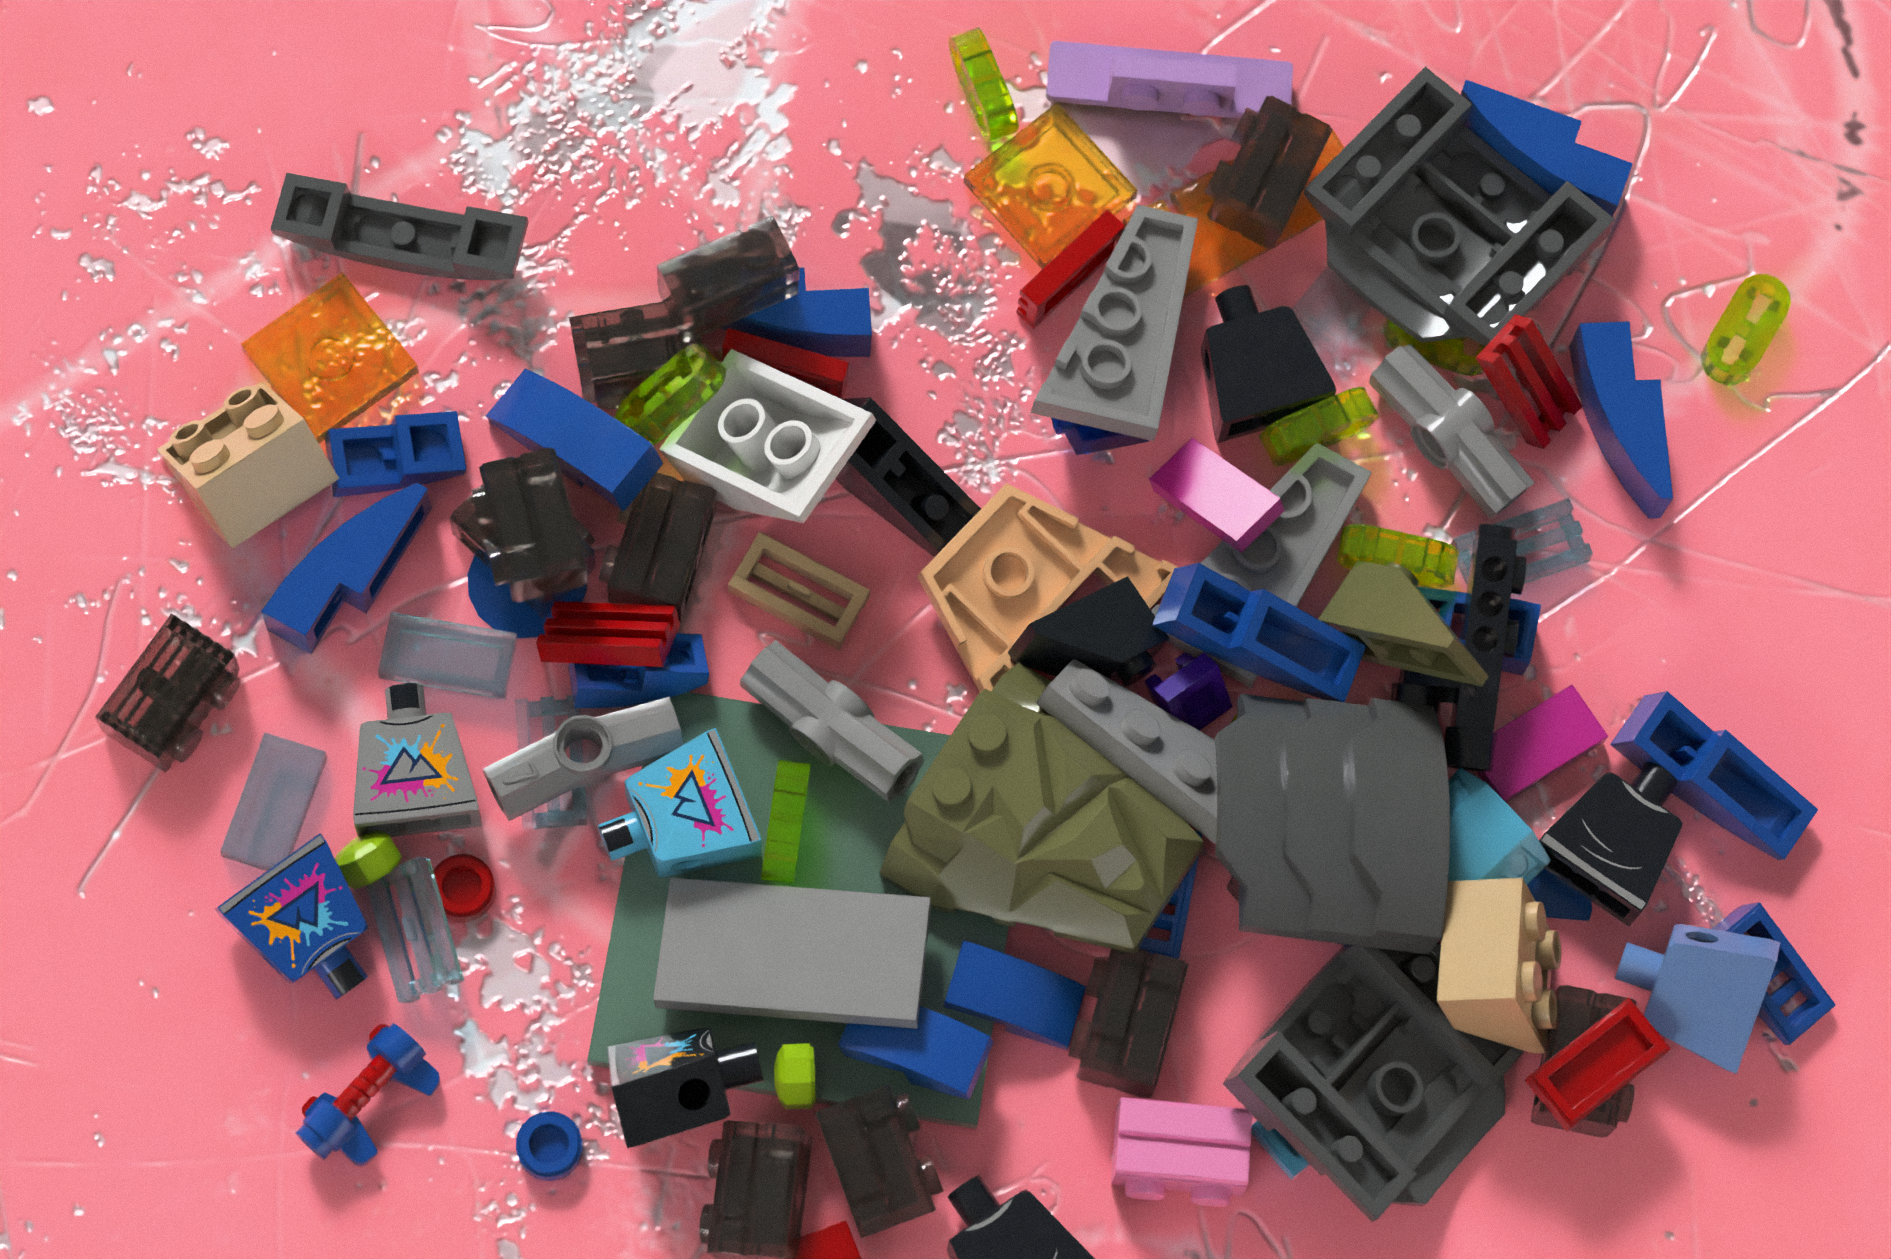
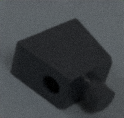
[1201,285,1337,443]

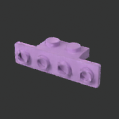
[1046,41,1293,122]

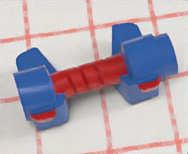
[295,1023,440,1166]

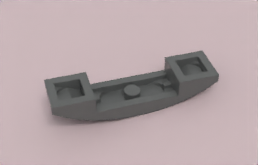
[270,172,529,280]

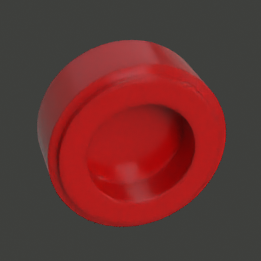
[429,854,496,923]

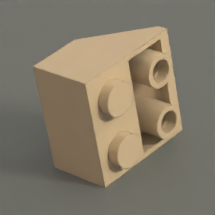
[156,381,339,549]
[1437,878,1561,1054]

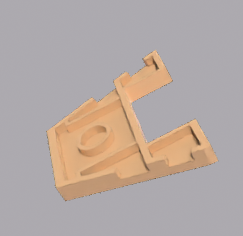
[917,483,1178,692]

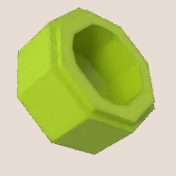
[335,830,402,889]
[774,1043,816,1110]

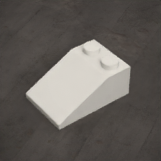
[659,349,876,523]

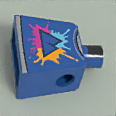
[215,833,368,1000]

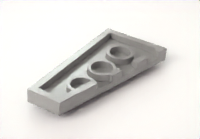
[1030,205,1198,441]
[1151,442,1372,688]
[1036,658,1217,844]

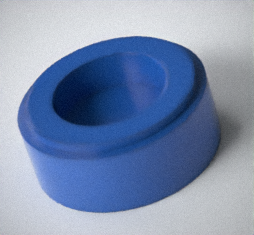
[516,1111,583,1181]

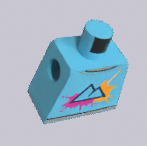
[598,728,762,877]

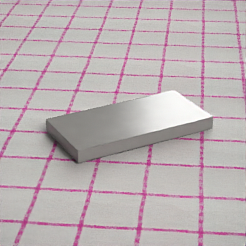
[653,878,931,1029]

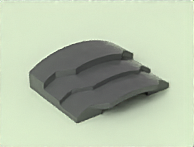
[1303,66,1615,346]
[1214,694,1450,954]
[1222,942,1524,1222]

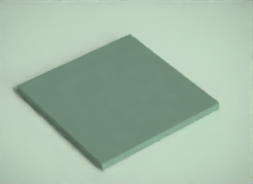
[587,692,1009,1129]

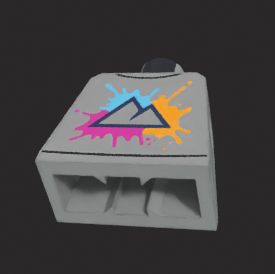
[353,683,482,837]

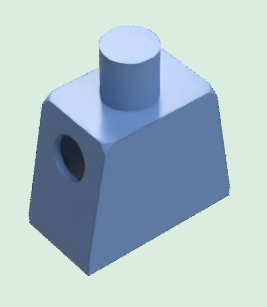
[1614,924,1780,1074]

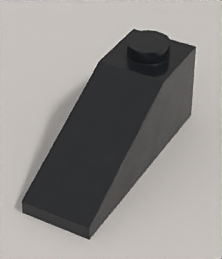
[835,397,981,557]

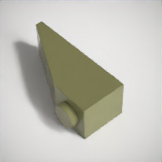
[1318,560,1489,687]

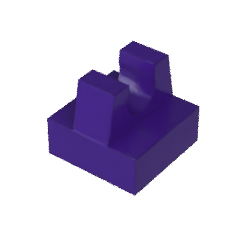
[1145,652,1233,731]

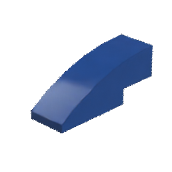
[1461,80,1633,217]
[679,267,872,357]
[1569,321,1673,519]
[486,369,664,512]
[261,482,432,654]
[1152,563,1366,702]
[1610,691,1818,860]

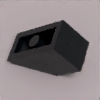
[1008,576,1170,686]

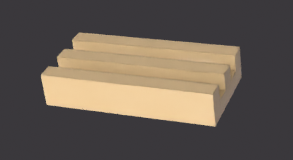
[728,531,871,651]

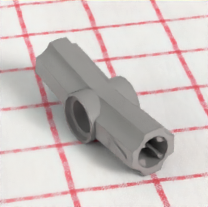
[1369,344,1535,519]
[740,640,924,802]
[483,697,684,822]

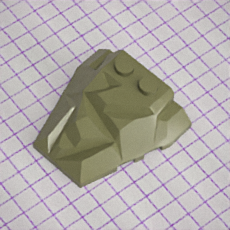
[879,663,1204,954]

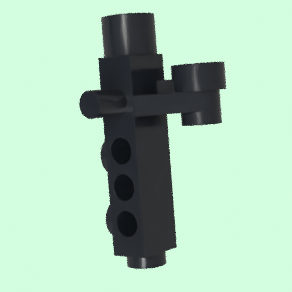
[1390,524,1527,772]

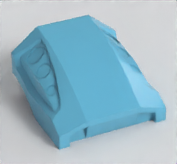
[1440,767,1551,940]

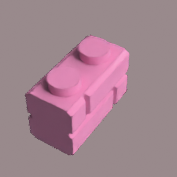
[1110,1097,1253,1206]

